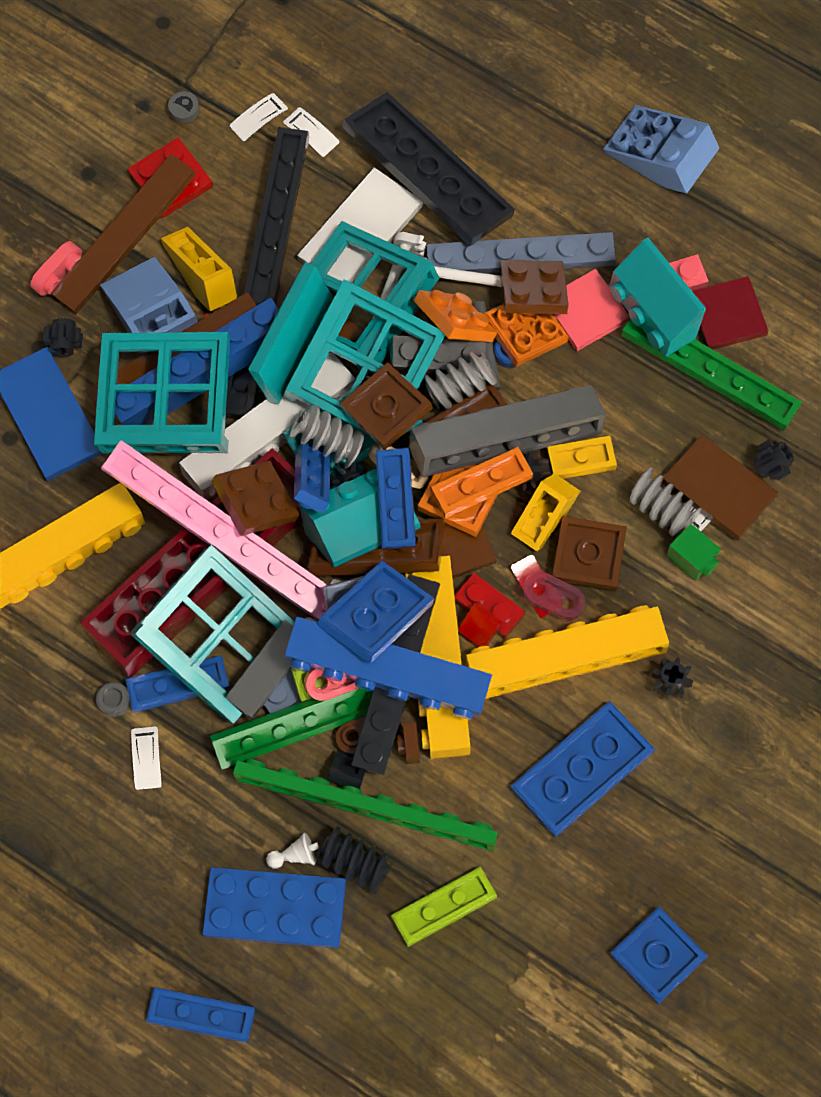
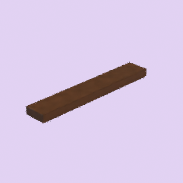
[51,153,196,314]
[85,292,256,409]

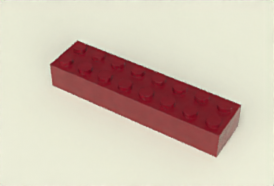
[80,448,302,678]

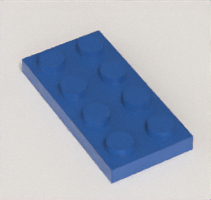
[203,867,346,949]

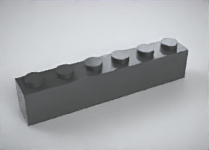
[409,385,606,477]

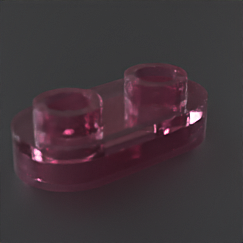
[523,572,586,621]

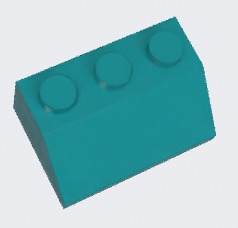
[609,238,706,357]
[299,469,421,568]

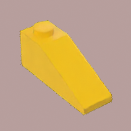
[161,227,237,311]

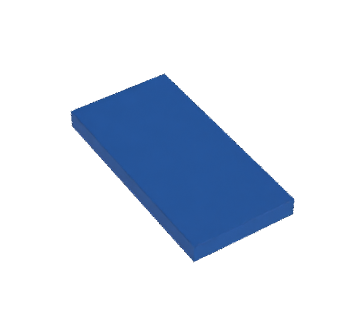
[0,347,104,482]
[510,701,655,838]

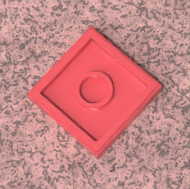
[553,269,630,351]

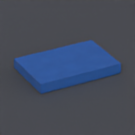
[317,561,434,664]

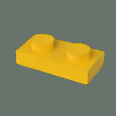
[547,436,617,479]

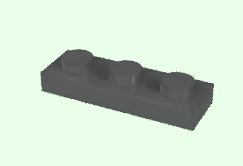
[390,335,486,373]

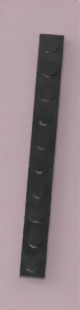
[226,127,310,419]

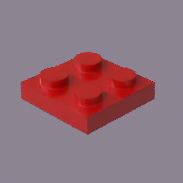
[127,137,213,219]

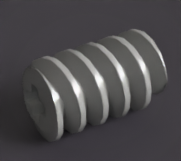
[424,351,497,409]
[290,405,364,469]
[630,467,702,537]

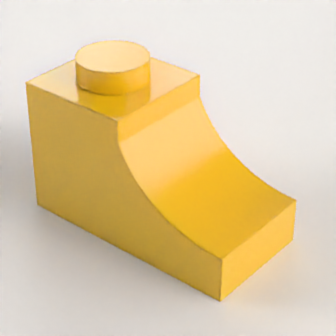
[511,473,581,551]

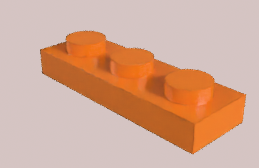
[431,447,533,518]

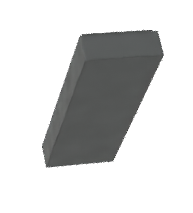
[225,620,294,720]

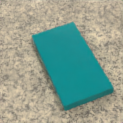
[249,262,334,405]

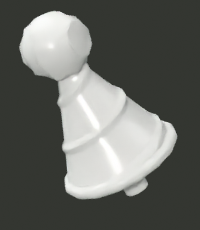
[266,832,320,869]

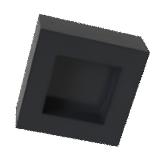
[327,750,366,789]

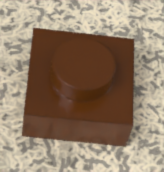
[397,722,420,764]

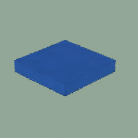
[610,906,708,1005]

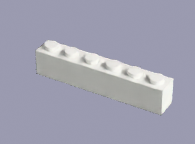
[179,352,356,501]

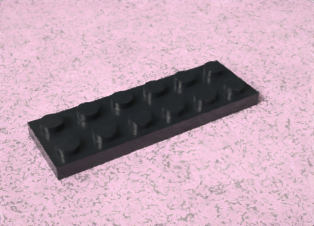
[342,92,515,246]

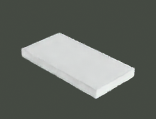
[297,168,423,283]

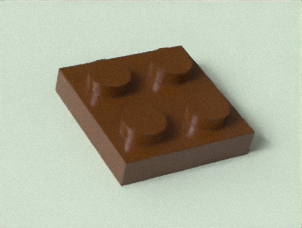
[500,260,569,314]
[340,363,433,450]
[211,461,299,536]
[552,516,627,591]

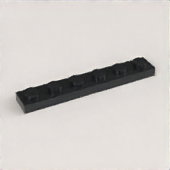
[352,574,440,776]

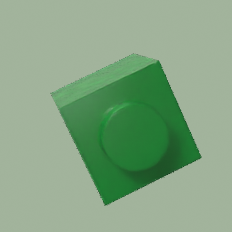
[667,523,721,581]

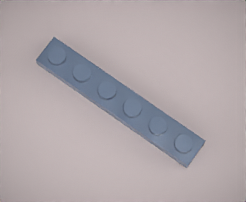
[427,232,616,274]

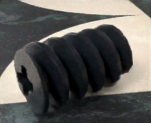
[316,826,392,894]

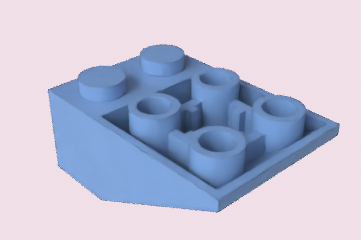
[603,105,719,194]
[100,257,197,355]

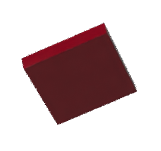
[692,276,769,350]

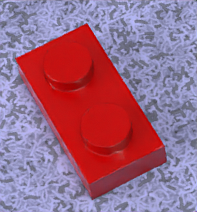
[454,573,525,639]

